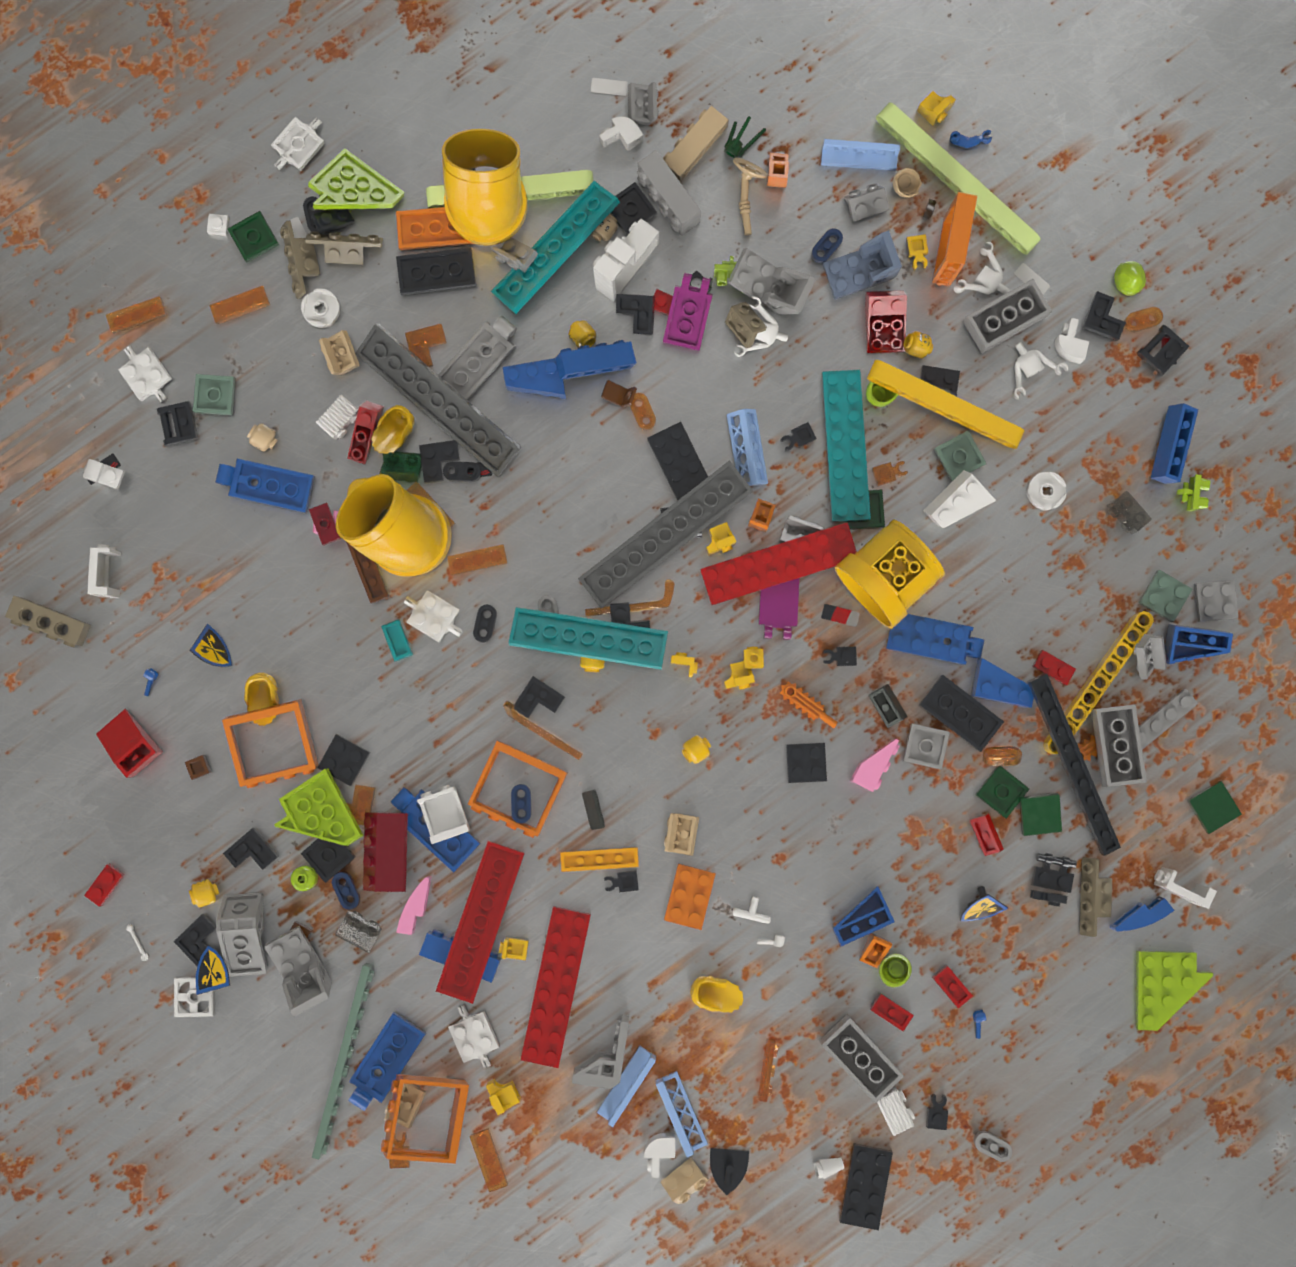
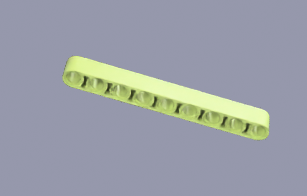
[426,170,594,209]

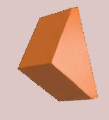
[748,498,776,533]
[859,933,892,968]

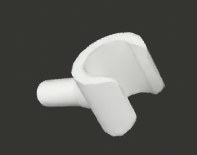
[757,935,785,947]

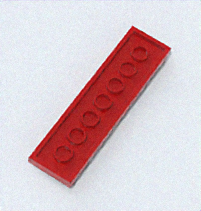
[700,522,857,605]
[436,841,525,1004]
[521,906,591,1068]

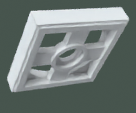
[174,976,215,1017]

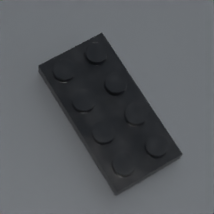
[396,247,476,295]
[647,422,708,501]
[919,675,1004,752]
[839,1143,893,1231]

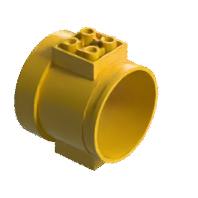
[835,519,945,629]

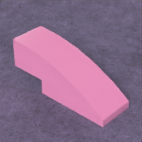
[396,876,432,935]

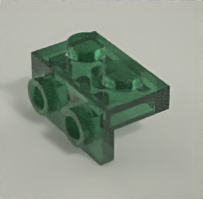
[379,451,422,482]

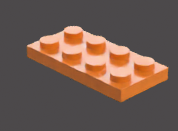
[396,207,474,250]

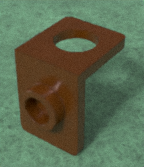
[601,380,637,408]

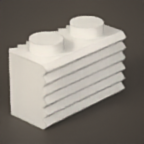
[316,394,358,440]
[877,1087,915,1136]

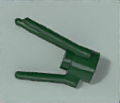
[724,116,766,158]

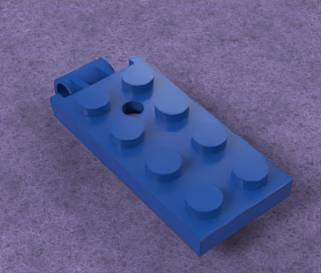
[215,459,315,513]
[886,614,985,665]
[390,787,481,873]
[348,1012,426,1111]

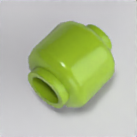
[291,865,318,891]

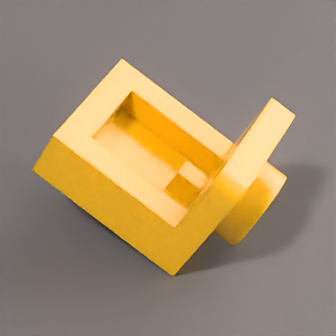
[743,646,764,669]
[671,652,698,677]
[499,937,529,961]

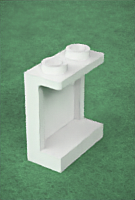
[87,544,122,598]
[417,784,470,844]
[1154,867,1217,909]

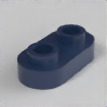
[811,228,843,263]
[511,784,532,823]
[332,872,360,910]

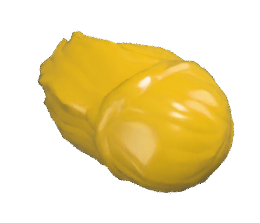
[371,405,415,454]
[244,672,279,726]
[690,975,744,1013]

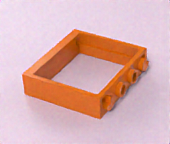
[932,192,977,286]
[222,699,319,788]
[468,741,568,838]
[381,1074,469,1164]

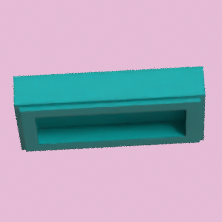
[381,619,413,662]

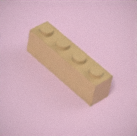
[663,106,729,182]

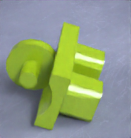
[713,256,737,286]
[1177,474,1210,512]

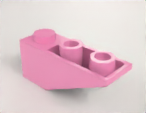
[850,739,900,792]

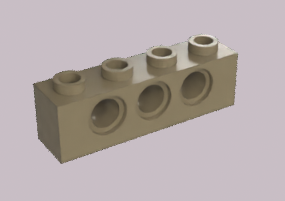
[5,596,91,648]

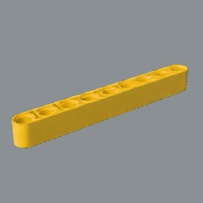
[867,360,1025,449]
[1043,611,1153,754]

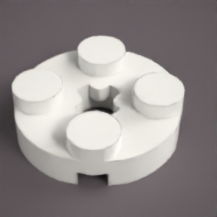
[301,289,340,328]
[1026,472,1066,511]

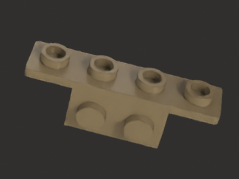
[280,220,320,299]
[305,231,383,265]
[1080,857,1112,937]

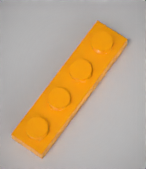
[560,847,639,872]

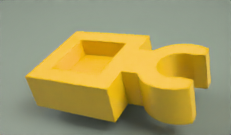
[906,234,928,270]

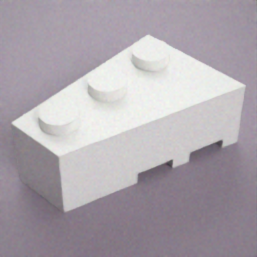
[923,470,996,528]

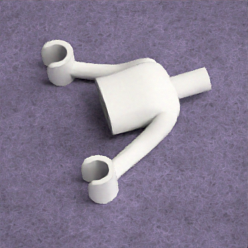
[954,242,1010,295]
[734,296,788,357]
[1012,342,1068,399]

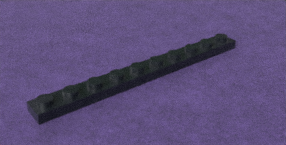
[1027,673,1121,856]

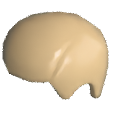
[893,168,922,198]

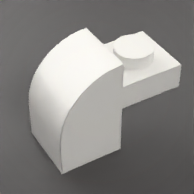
[599,117,643,151]
[1054,318,1089,364]
[82,459,125,490]
[644,1133,675,1178]

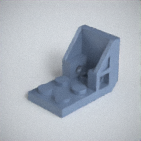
[822,231,902,300]

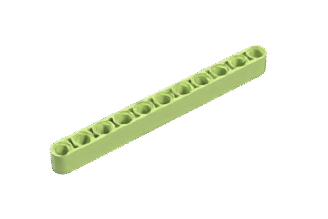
[876,102,1041,255]

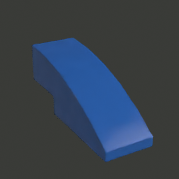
[1110,896,1175,932]

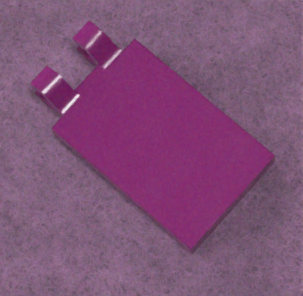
[663,273,713,351]
[759,578,800,640]

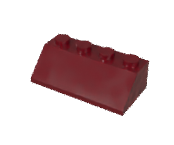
[362,812,408,892]

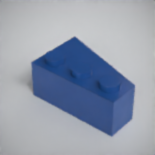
[502,358,566,399]
[1165,624,1233,664]
[970,658,1034,708]
[832,886,895,947]

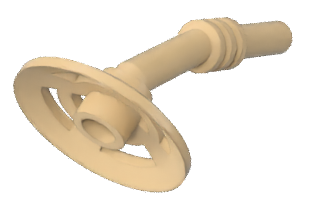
[733,158,768,236]

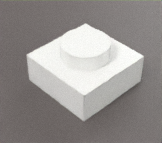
[207,214,230,236]

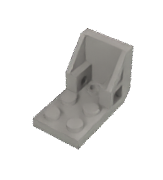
[727,248,816,315]
[216,892,268,977]
[264,926,332,1016]
[572,1015,629,1089]

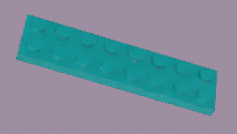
[491,180,620,314]
[822,370,871,522]
[508,607,668,670]

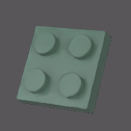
[193,374,236,416]
[934,430,987,482]
[1139,570,1193,622]

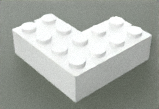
[593,219,659,302]

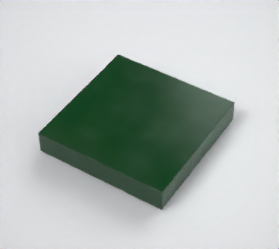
[227,211,280,263]
[848,489,885,530]
[975,765,1030,819]
[1187,781,1242,834]
[1020,793,1062,836]

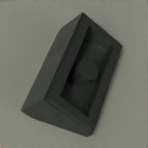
[868,684,907,728]
[582,790,605,830]

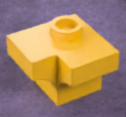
[917,91,956,126]
[706,522,736,556]
[724,661,755,690]
[486,1079,521,1115]

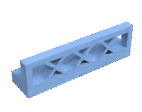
[821,139,900,171]
[727,409,768,486]
[597,1046,656,1127]
[656,1071,708,1157]

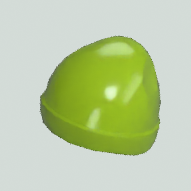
[1114,261,1146,296]
[866,381,898,407]
[879,953,912,987]

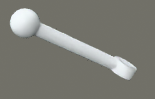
[126,924,149,961]

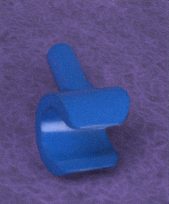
[143,668,158,696]
[973,1010,986,1039]

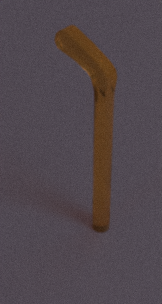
[585,579,675,616]
[503,701,583,760]

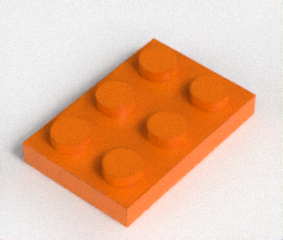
[664,863,716,930]

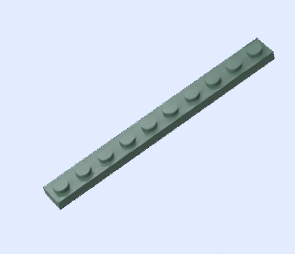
[312,963,375,1160]

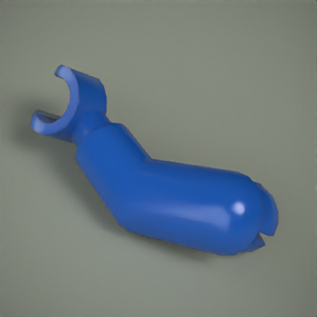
[950,130,992,149]

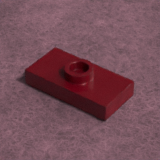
[309,502,341,546]

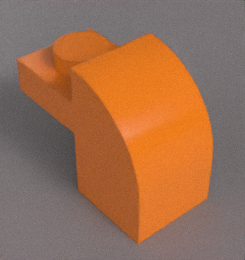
[767,153,789,188]

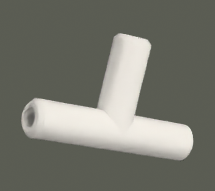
[732,896,771,924]

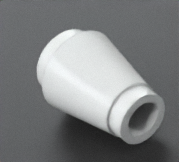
[814,1158,844,1179]

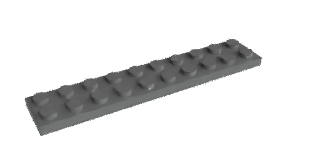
[355,323,521,477]
[578,460,753,609]

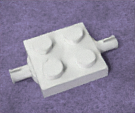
[271,117,325,171]
[118,346,172,403]
[404,590,463,643]
[448,1004,500,1069]

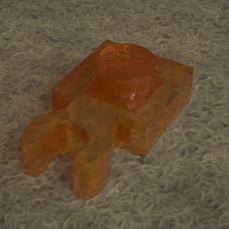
[872,461,908,487]
[389,1132,410,1169]

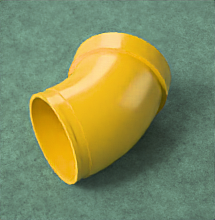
[442,129,528,246]
[336,474,452,576]

